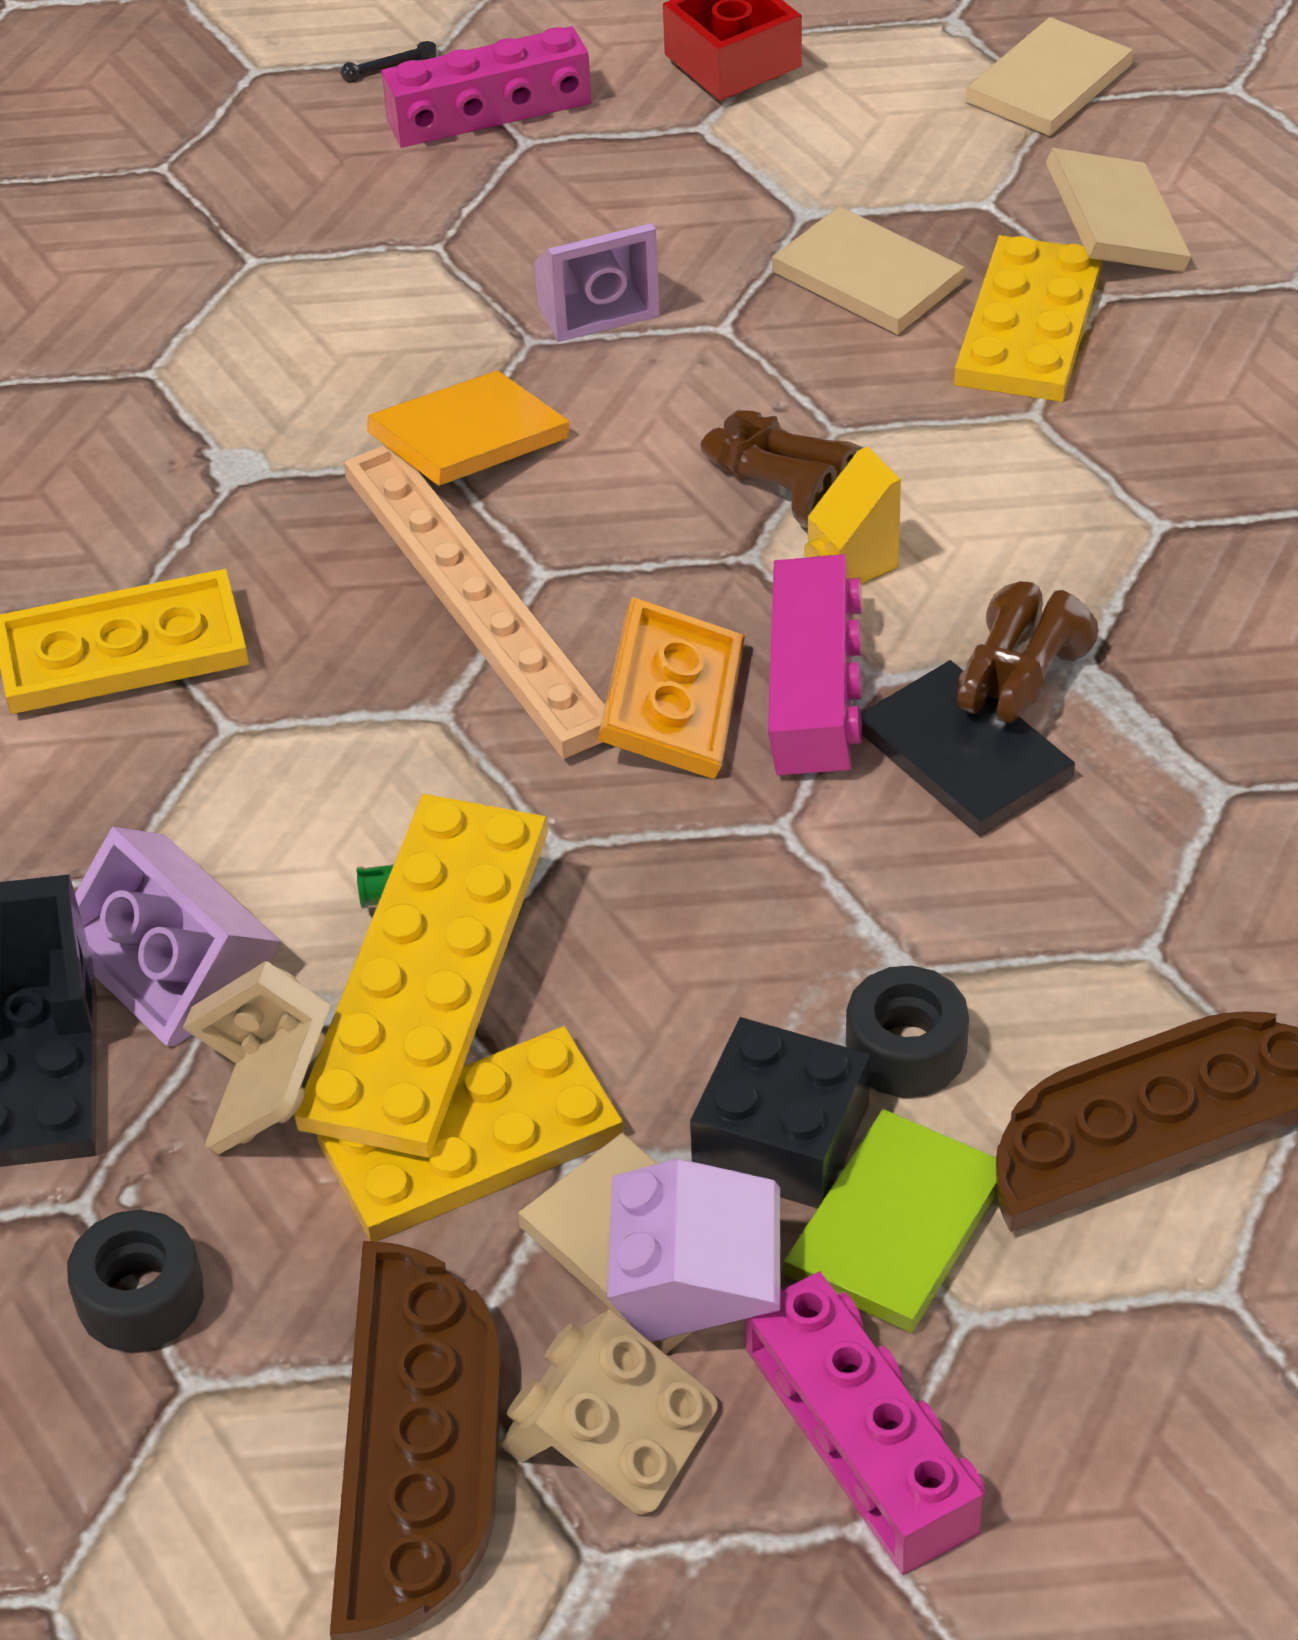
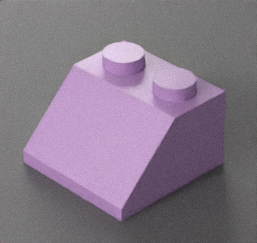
[534,223,660,342]
[607,1159,780,1342]

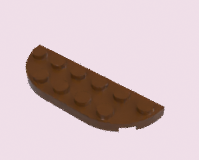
[996,1011,1298,1232]
[330,1241,502,1640]

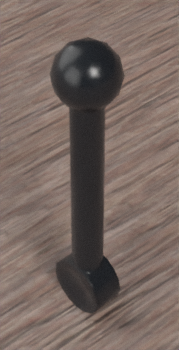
[340,41,437,82]

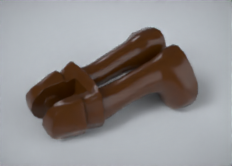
[700,410,864,529]
[957,581,1099,724]

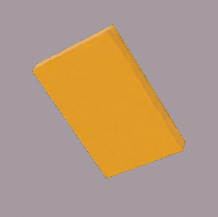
[367,370,570,486]
[597,597,745,780]

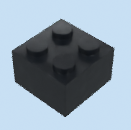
[690,1017,870,1209]

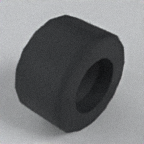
[845,965,969,1098]
[67,1209,204,1352]

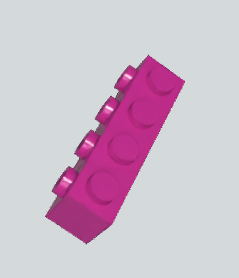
[381,26,592,148]
[768,554,863,775]
[745,1271,986,1576]

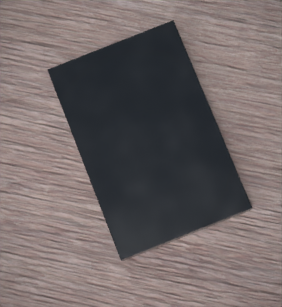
[860,660,1075,837]

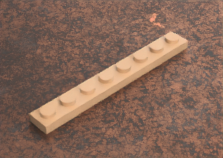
[343,445,605,759]

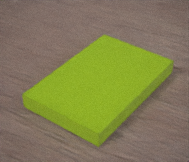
[784,1109,996,1333]

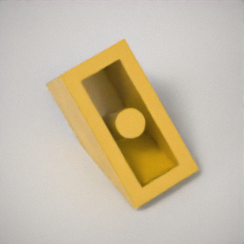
[804,446,901,584]

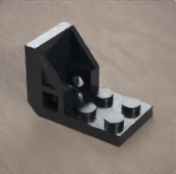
[0,874,97,1167]

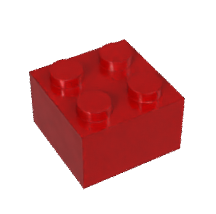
[663,0,802,101]

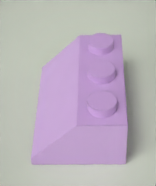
[75,826,281,1046]

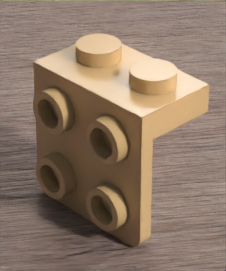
[183,961,331,1154]
[499,1309,717,1515]

